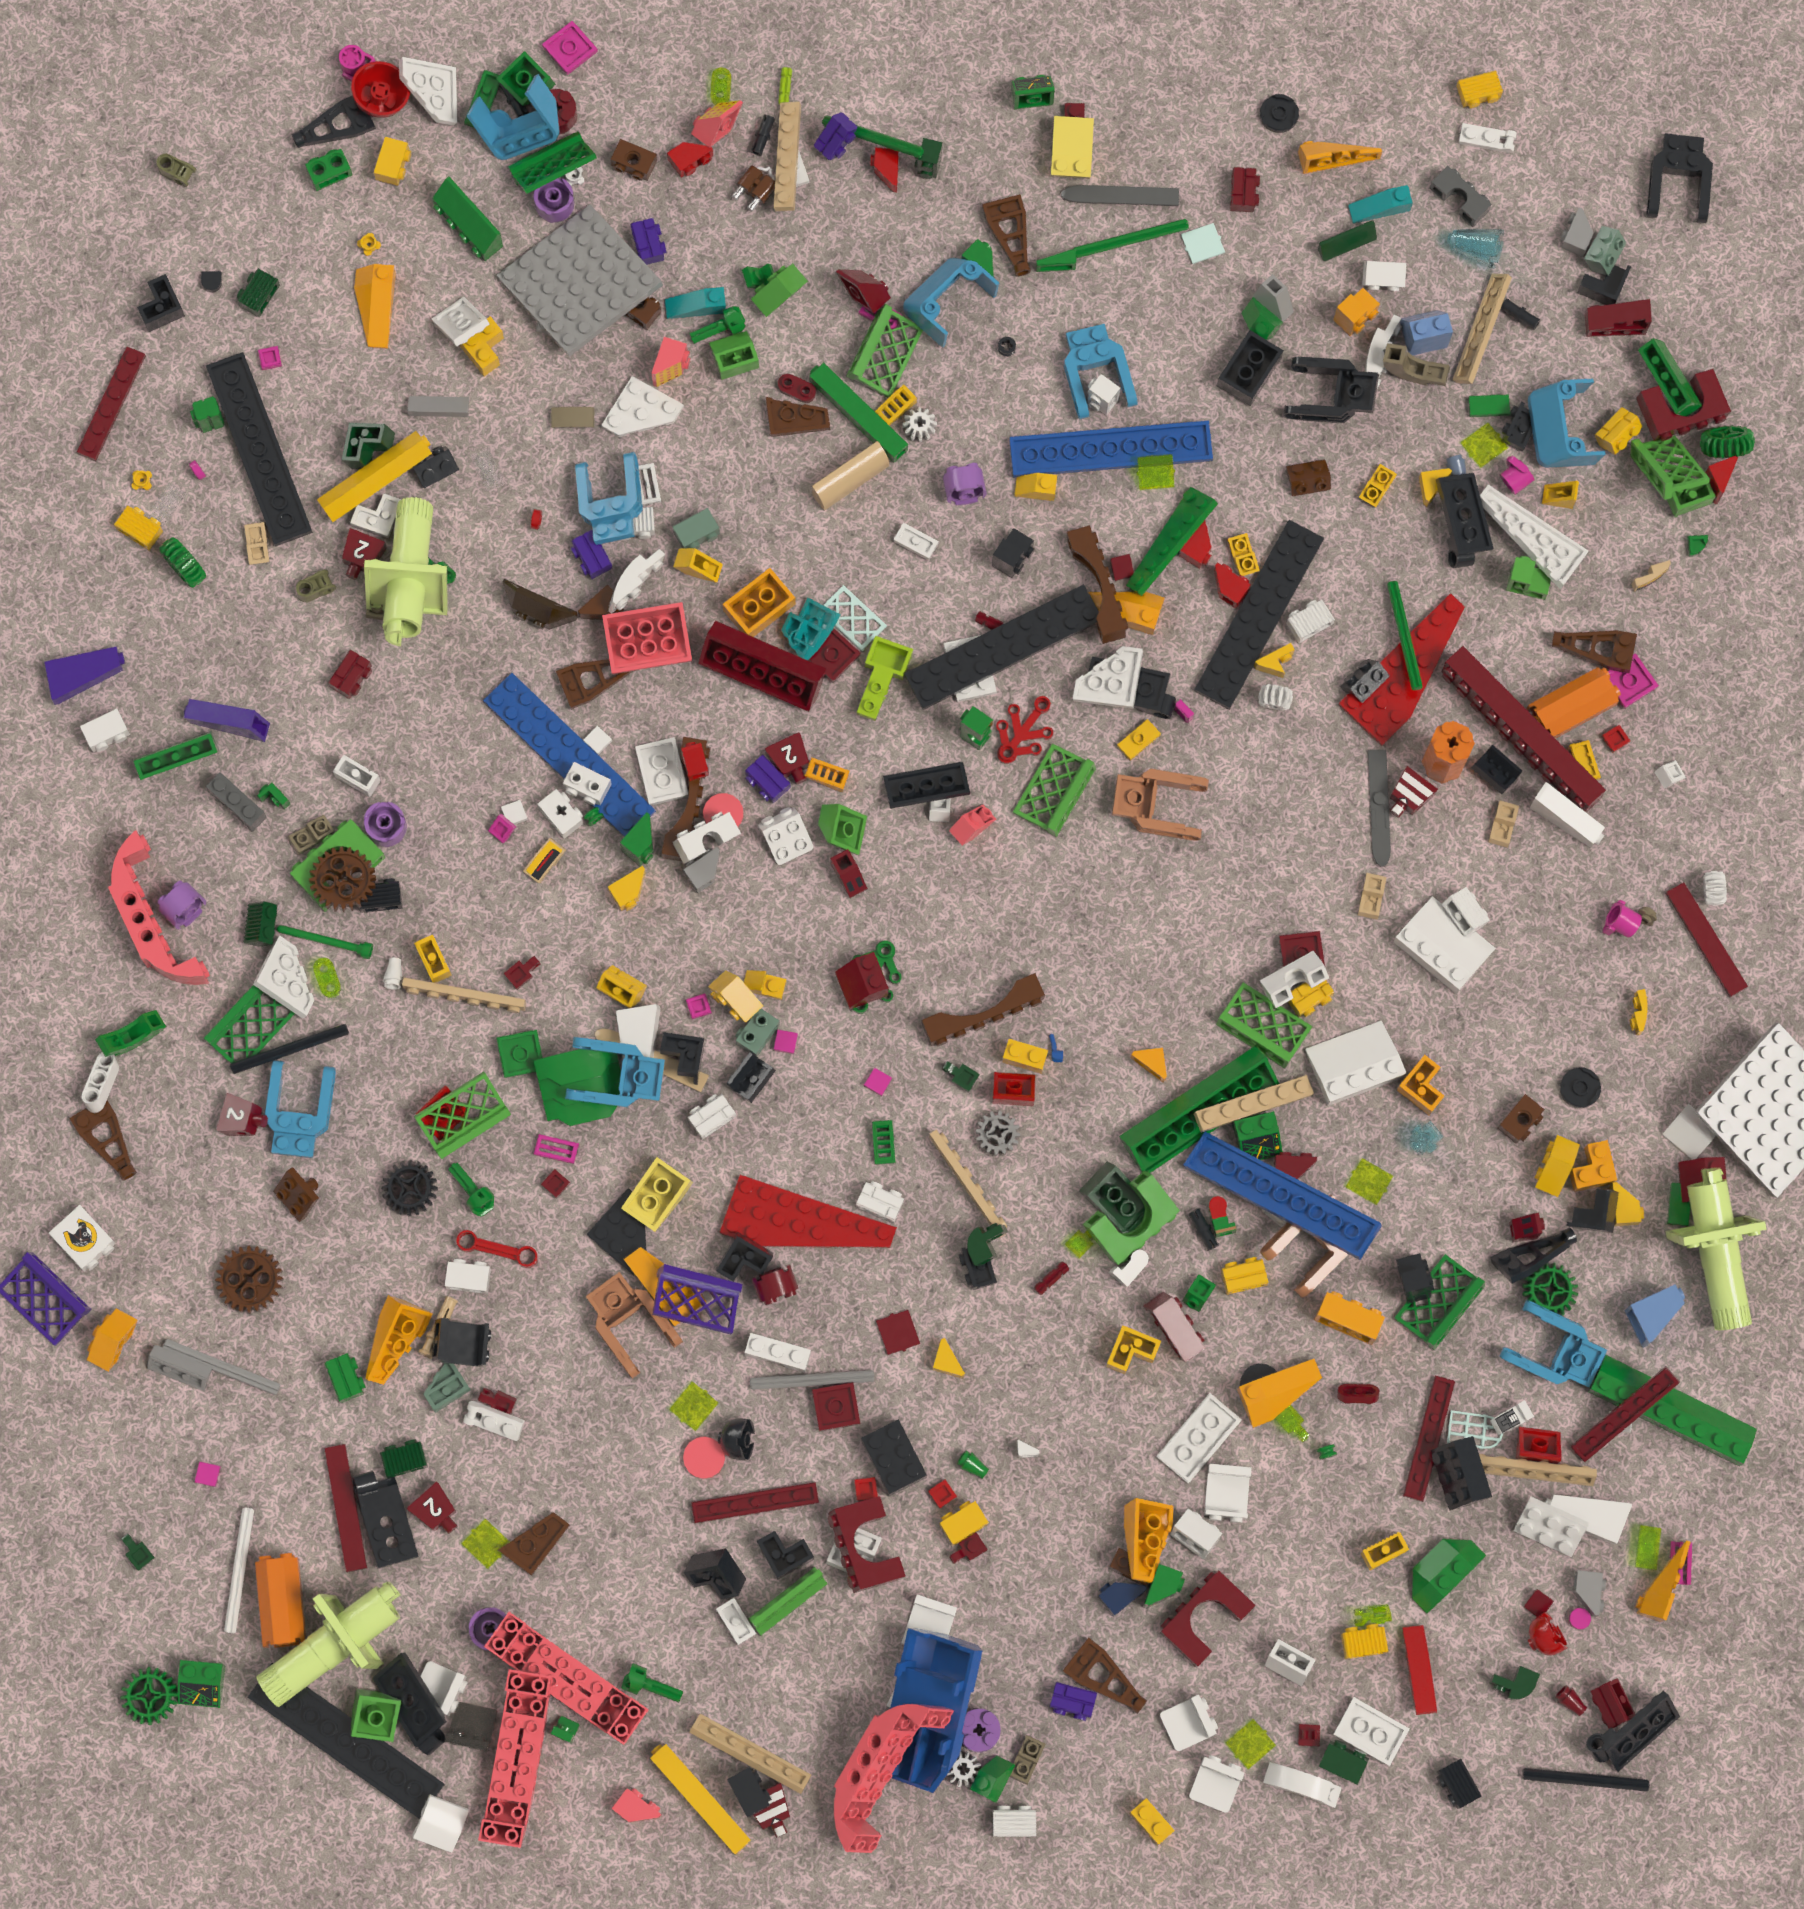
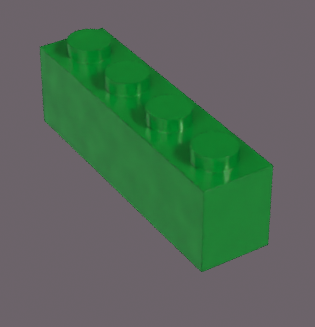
[1638,338,1702,417]
[133,731,218,780]

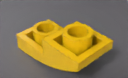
[1359,464,1397,508]
[1227,533,1260,576]
[1629,989,1647,1035]

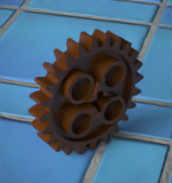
[309,846,376,912]
[215,1245,284,1314]

